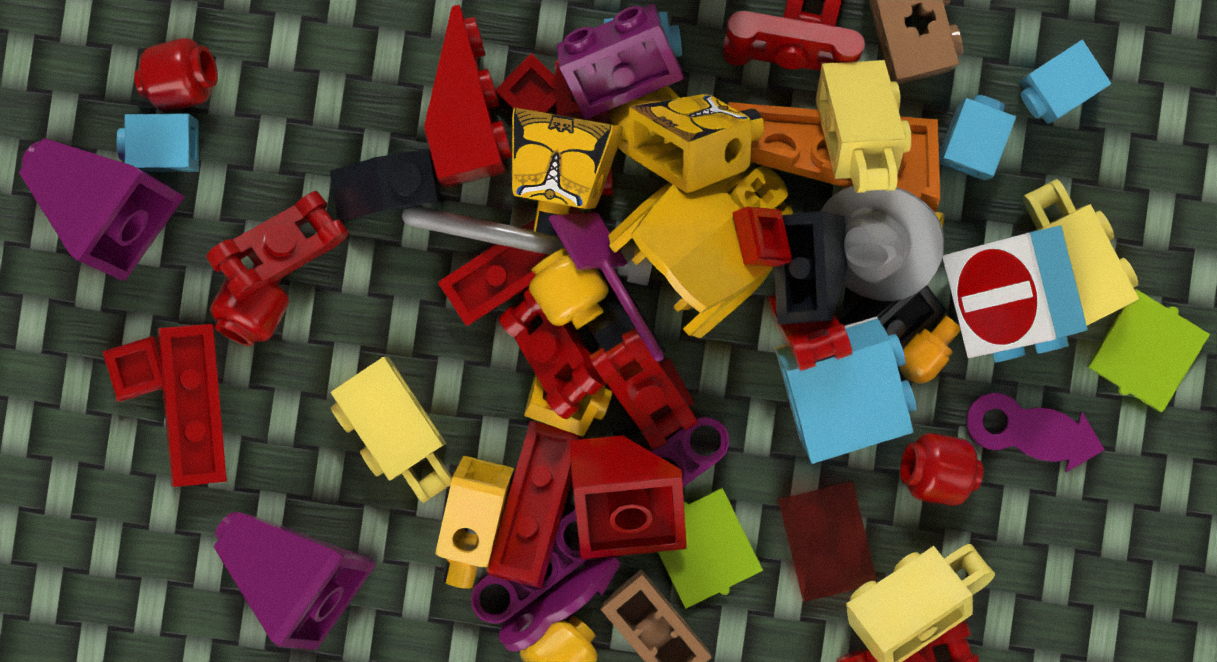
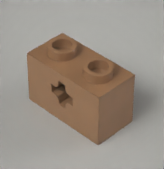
[868,0,963,85]
[601,569,712,662]

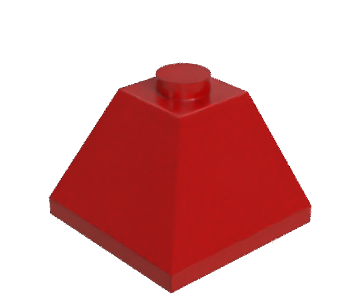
[569,435,687,560]

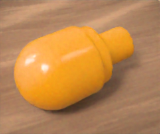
[899,316,961,384]

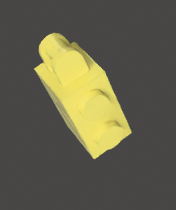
[816,60,911,193]
[1023,179,1139,325]
[330,357,452,503]
[846,544,995,662]

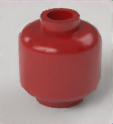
[134,37,218,113]
[210,265,290,347]
[900,433,983,506]

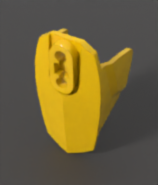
[608,162,793,338]

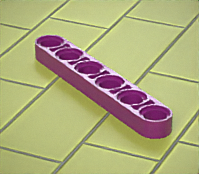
[471,417,729,623]

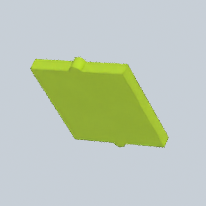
[1087,289,1210,412]
[658,488,763,609]

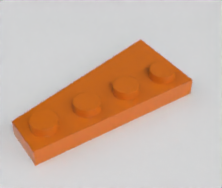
[728,102,940,212]

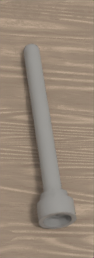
[402,206,652,286]

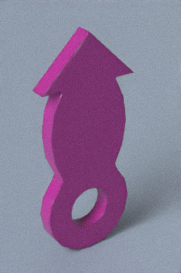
[965,393,1105,472]
[499,556,621,652]

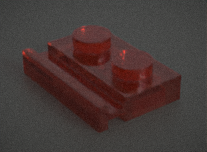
[777,480,877,602]

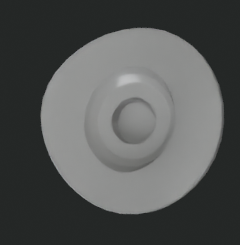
[821,185,945,301]

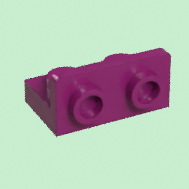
[557,4,684,120]

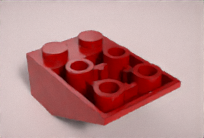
[424,4,512,188]

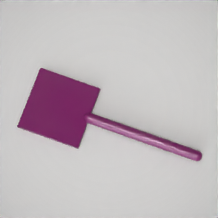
[549,213,664,361]

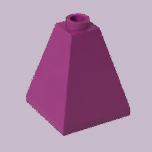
[19,138,185,282]
[213,512,377,650]

